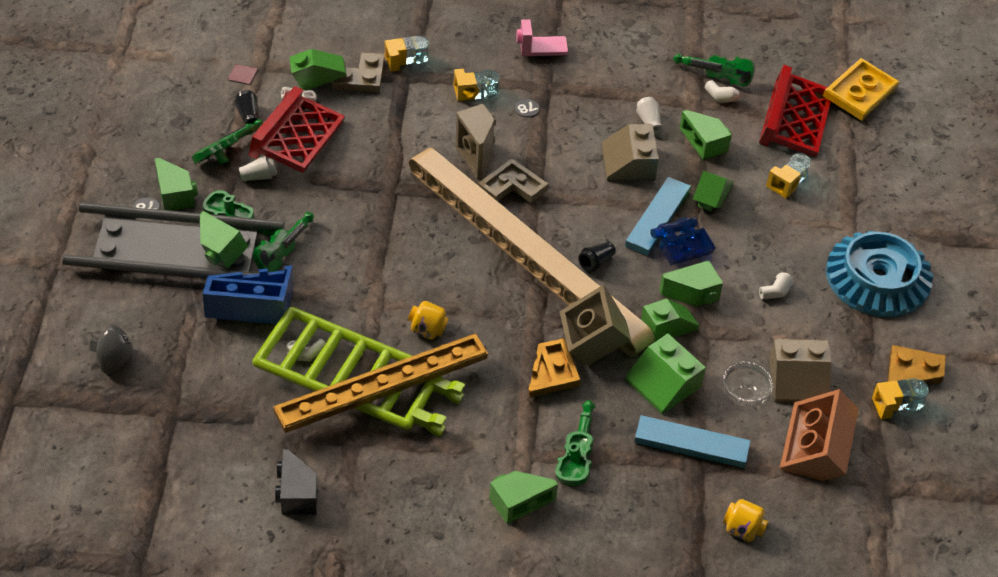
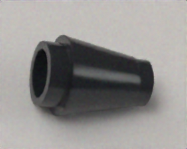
[234,90,259,125]
[578,241,616,272]

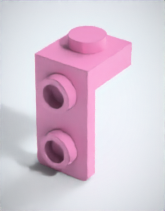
[516,19,568,56]

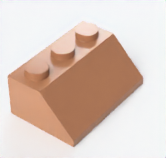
[780,389,859,481]

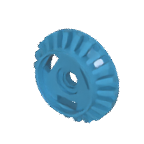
[826,231,933,317]

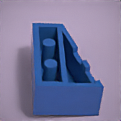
[202,265,293,324]

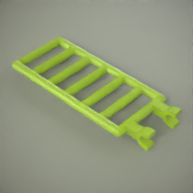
[252,307,465,437]

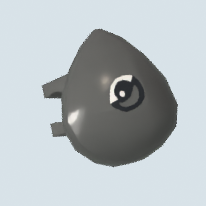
[89,324,133,376]

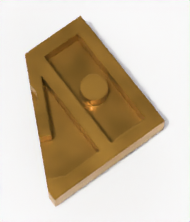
[528,338,580,398]
[887,345,946,388]

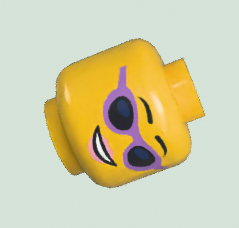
[407,301,449,340]
[723,499,769,542]

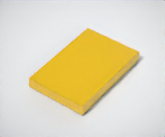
[823,58,899,121]

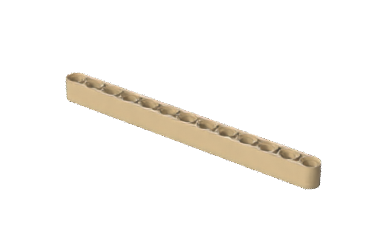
[408,148,655,357]

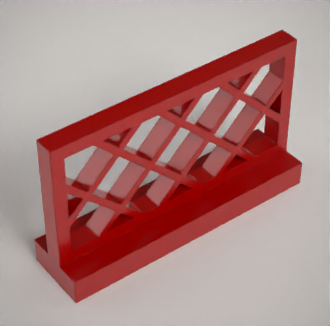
[759,64,831,157]
[248,86,345,173]

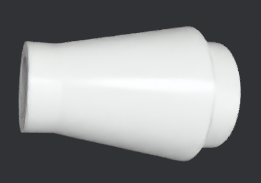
[636,97,662,134]
[239,156,278,182]

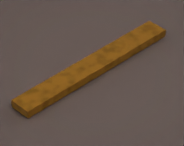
[273,333,488,433]

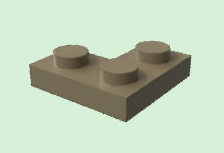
[332,52,384,93]
[478,158,548,203]

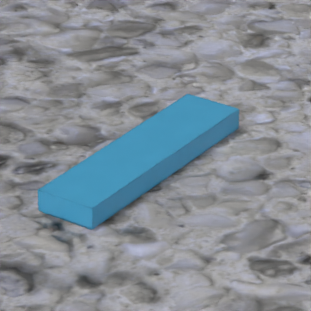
[625,177,691,256]
[634,415,750,468]

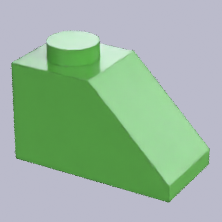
[290,49,347,91]
[679,110,732,160]
[155,158,198,211]
[693,171,734,211]
[200,211,248,269]
[659,261,723,307]
[641,298,699,344]
[489,471,558,524]

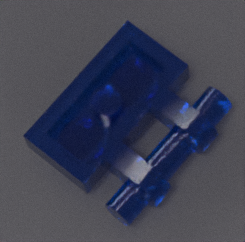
[650,217,716,266]

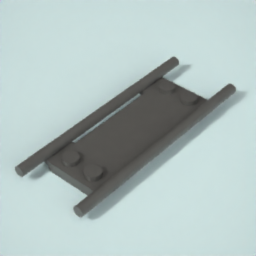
[62,202,285,279]

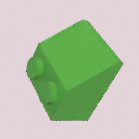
[625,334,706,414]

